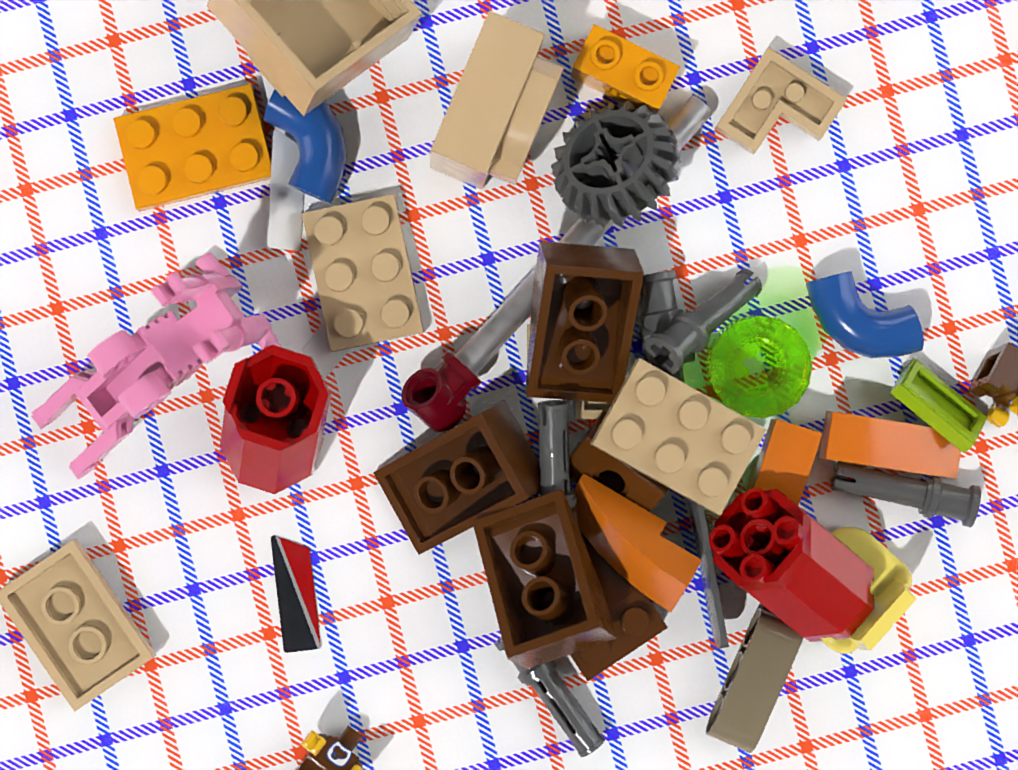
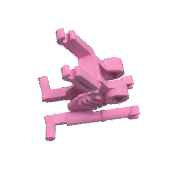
[31,252,282,480]

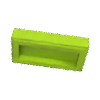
[890,358,987,453]

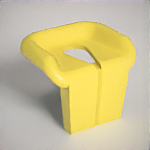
[821,527,916,654]

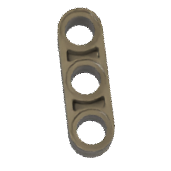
[706,608,803,753]

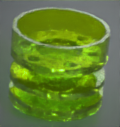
[705,315,813,419]

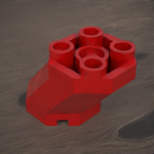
[220,345,331,494]
[709,488,875,642]

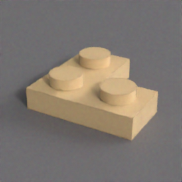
[714,47,847,155]

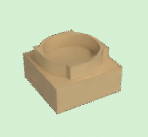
[207,0,422,116]
[430,10,564,190]

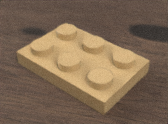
[302,193,424,352]
[590,358,767,516]
[0,539,157,712]

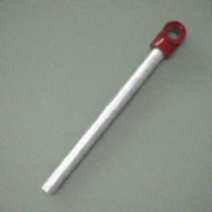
[401,95,713,432]

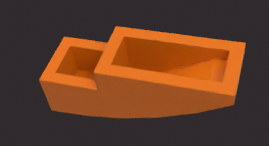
[819,411,961,479]
[746,418,823,505]
[573,473,702,612]

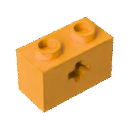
[571,24,681,115]

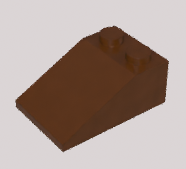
[525,241,644,403]
[373,400,541,555]
[472,489,616,669]
[570,529,668,681]

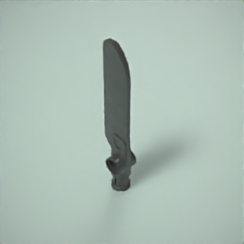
[640,270,729,649]

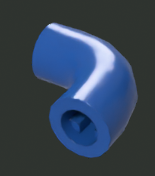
[264,89,347,204]
[806,271,924,359]

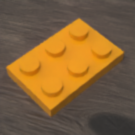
[113,84,272,212]

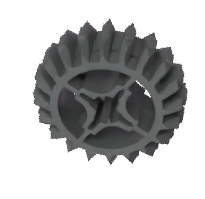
[551,101,682,228]

